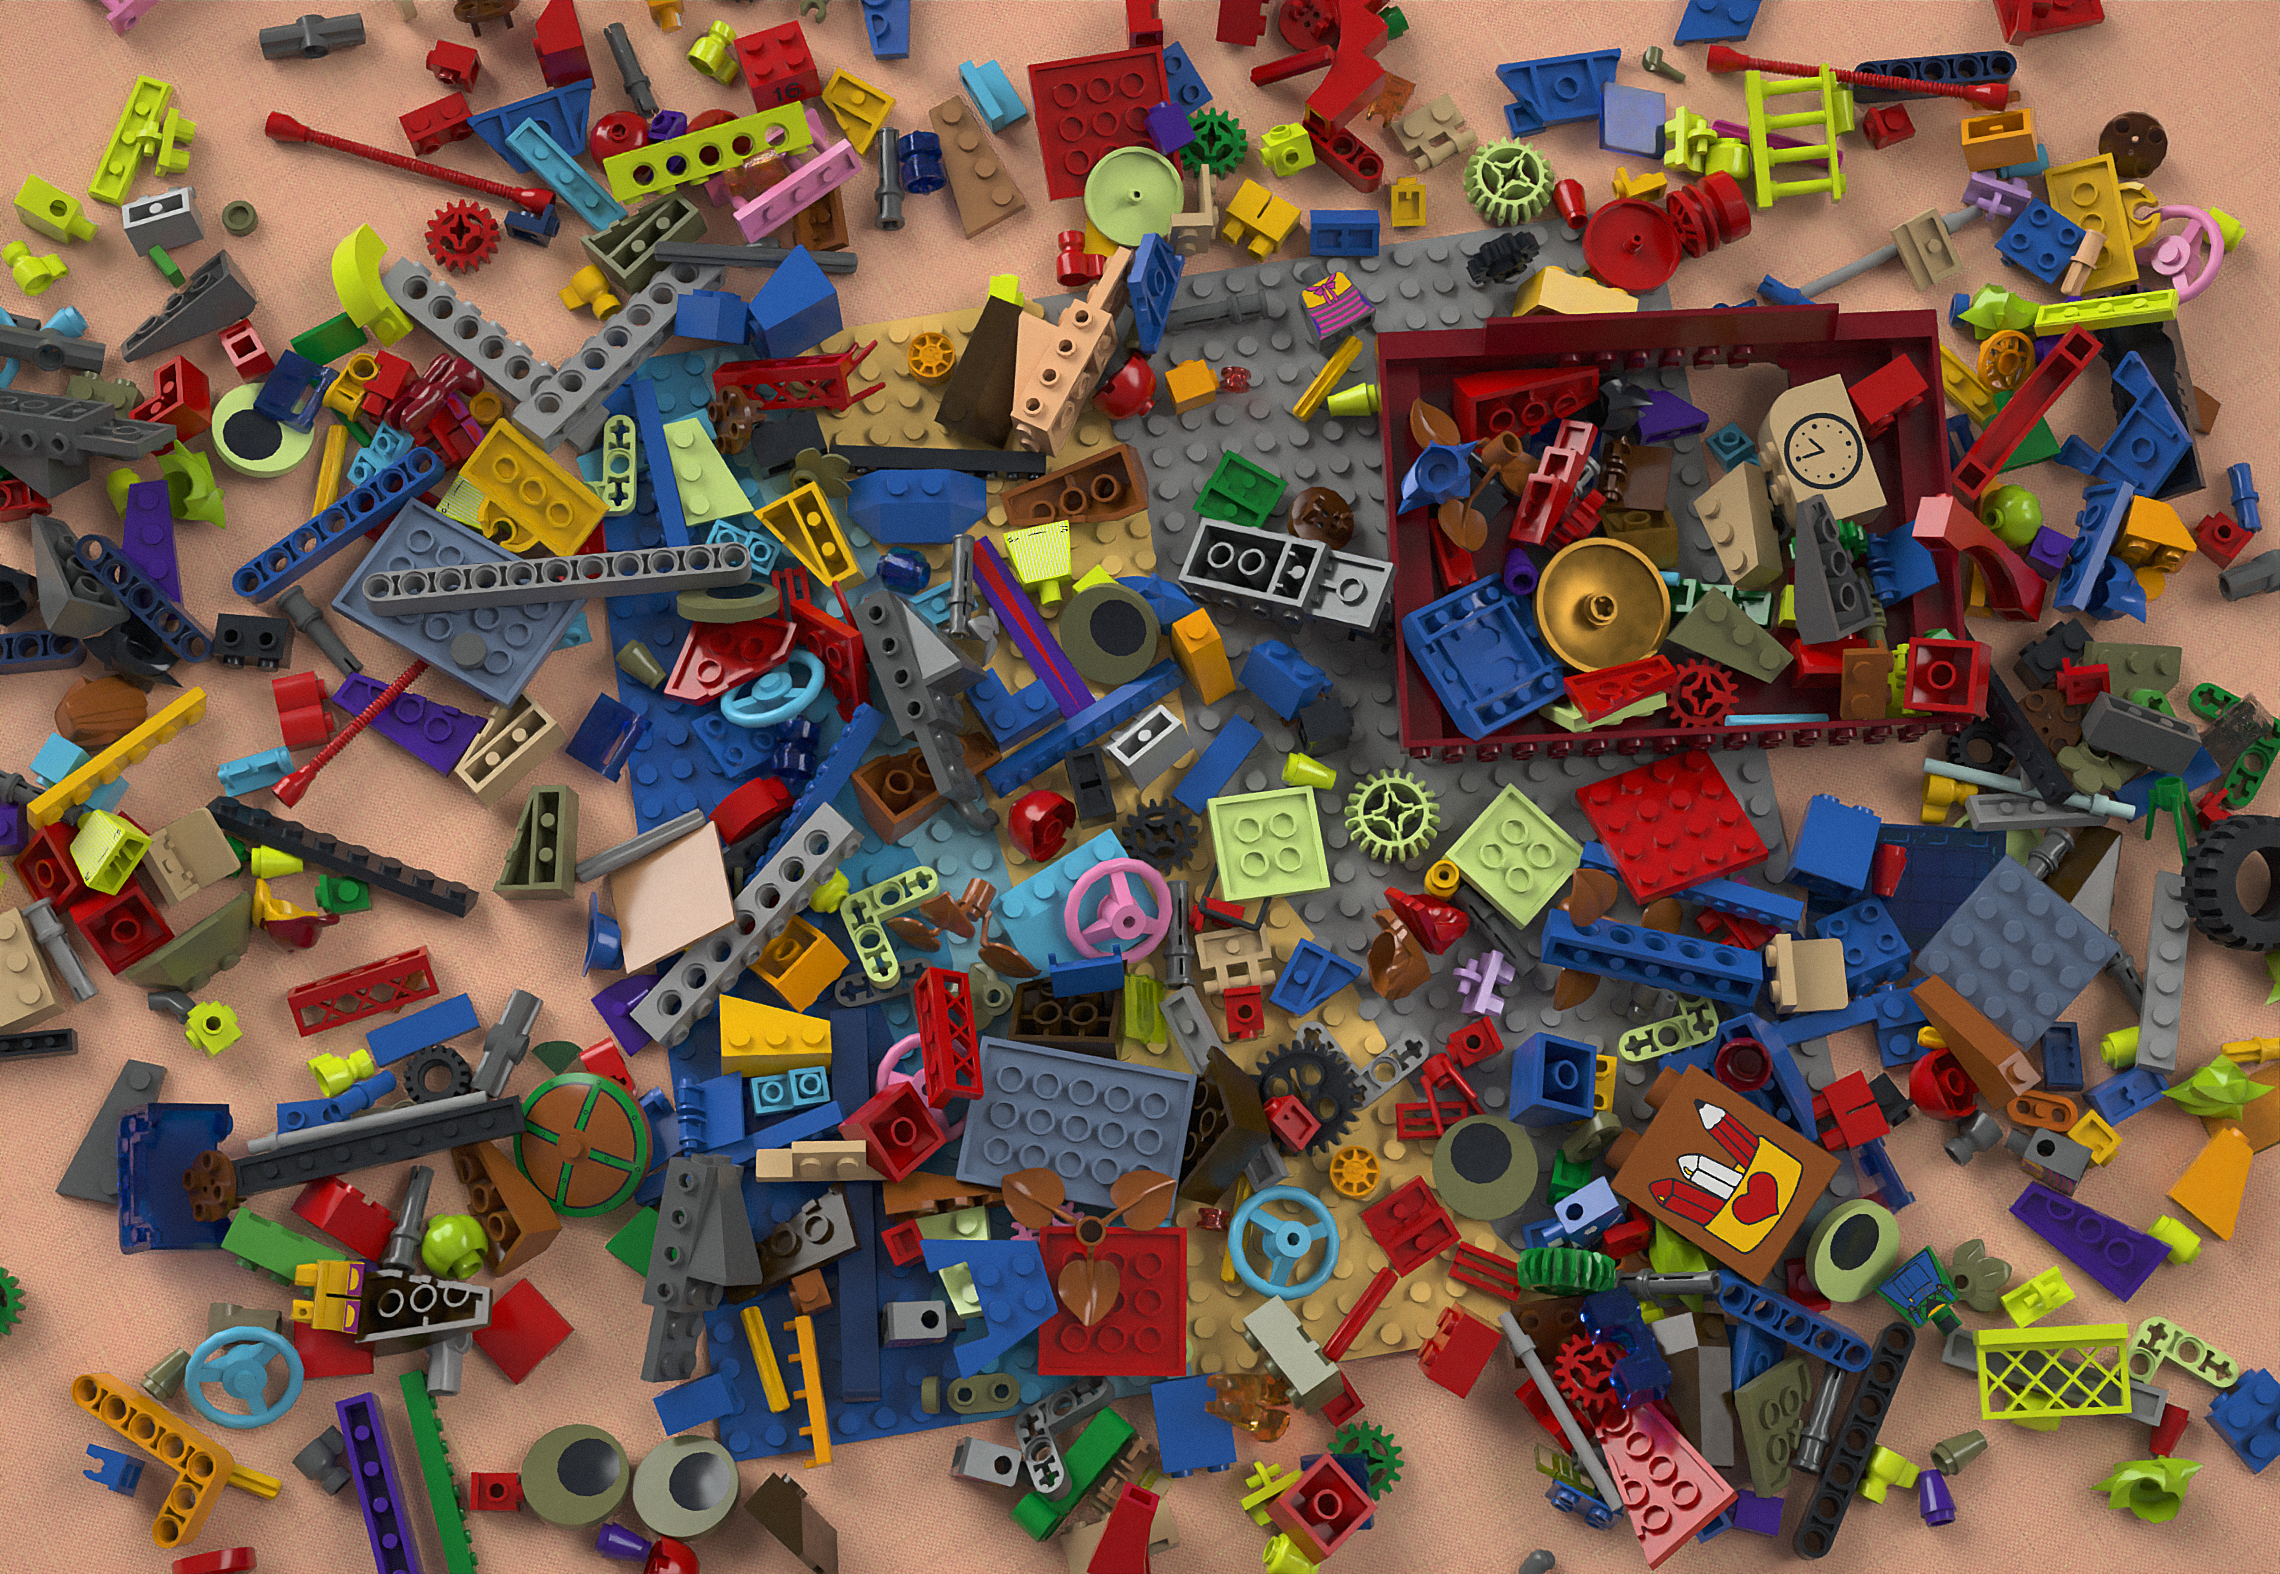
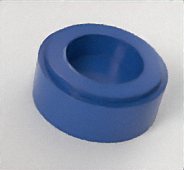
[1949,293,1970,328]

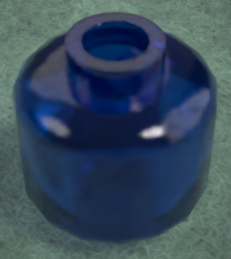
[876,546,931,596]

